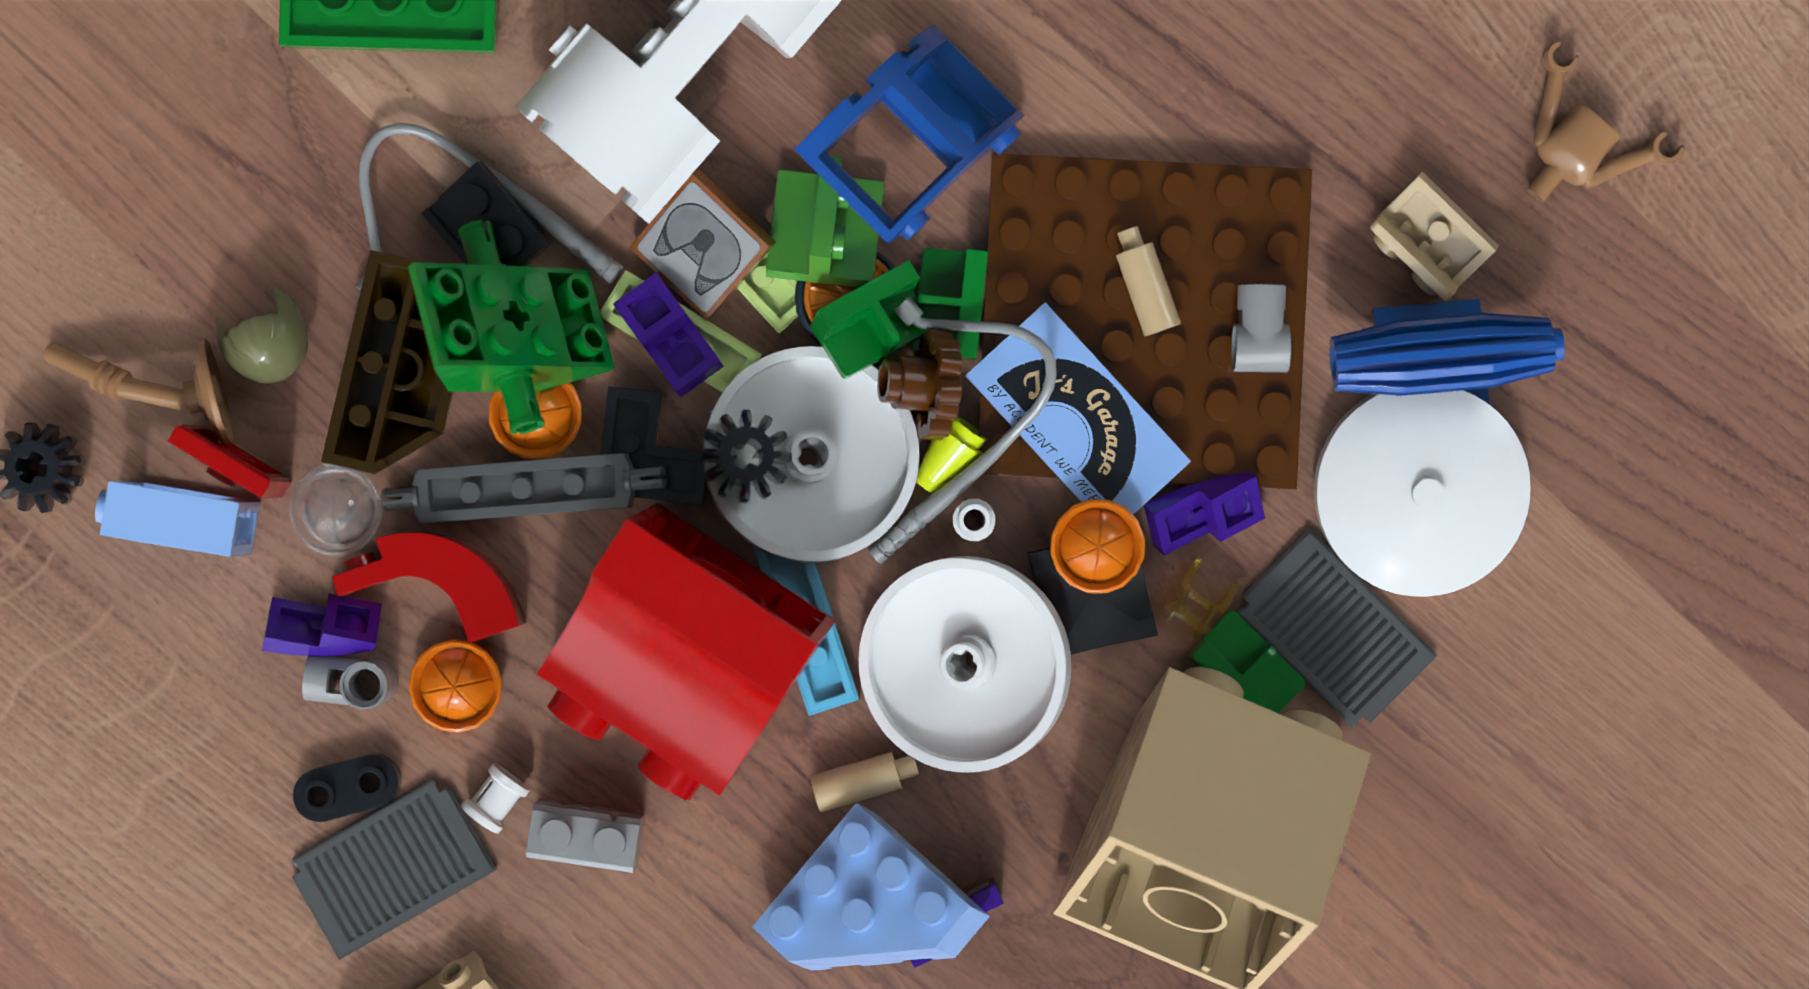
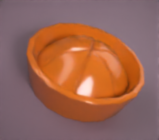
[489,383,582,459]
[1051,499,1145,594]
[408,639,502,733]

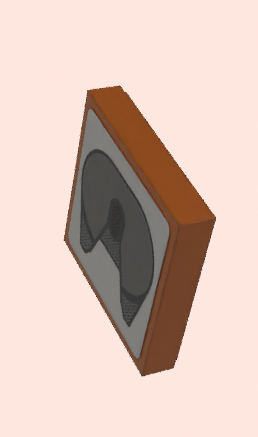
[629,168,776,321]

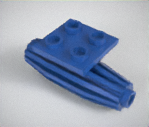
[1329,299,1565,404]

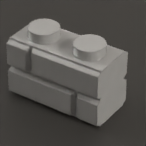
[526,798,645,873]

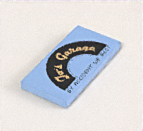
[965,303,1191,515]

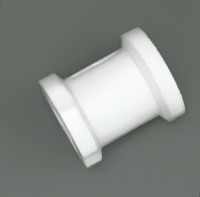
[460,763,531,834]

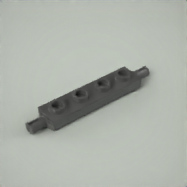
[381,453,667,524]

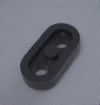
[293,753,401,822]

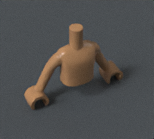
[1527,41,1685,203]

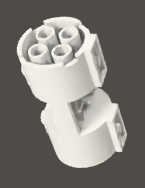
[514,0,841,223]

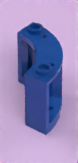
[794,25,1025,243]

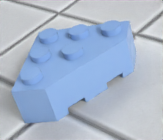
[752,803,990,971]

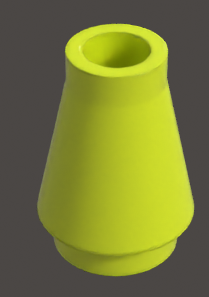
[916,416,987,494]

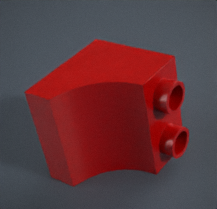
[536,502,836,800]

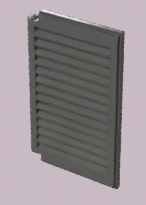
[1238,528,1438,728]
[292,778,497,960]

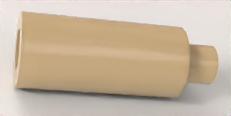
[1116,226,1181,337]
[810,752,919,813]

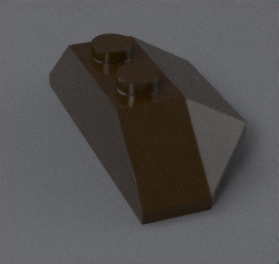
[321,250,454,474]

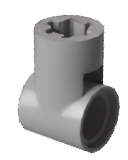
[1231,284,1291,373]
[302,656,398,710]

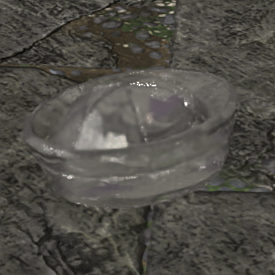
[289,463,382,556]

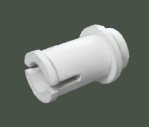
[953,499,995,541]

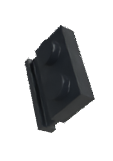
[421,161,552,267]

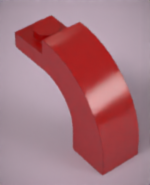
[332,532,526,643]

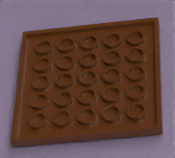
[978,153,1313,489]

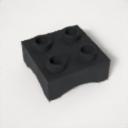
[1028,547,1158,655]

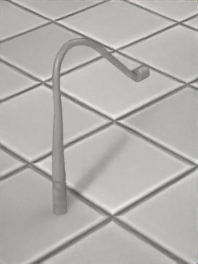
[355,123,623,292]
[868,296,1057,564]

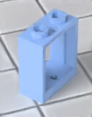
[95,481,261,557]

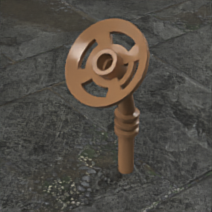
[43,338,234,445]

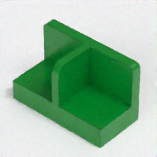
[912,248,988,361]
[810,260,930,379]
[1187,610,1306,715]

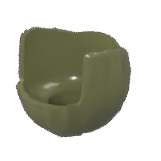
[216,288,308,384]

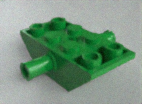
[408,220,615,434]

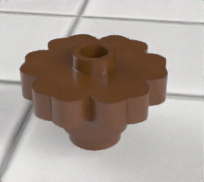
[877,329,962,441]

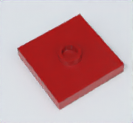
[167,424,292,498]

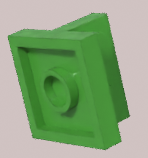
[766,155,885,287]

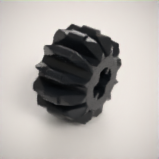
[698,409,792,504]
[0,422,86,513]

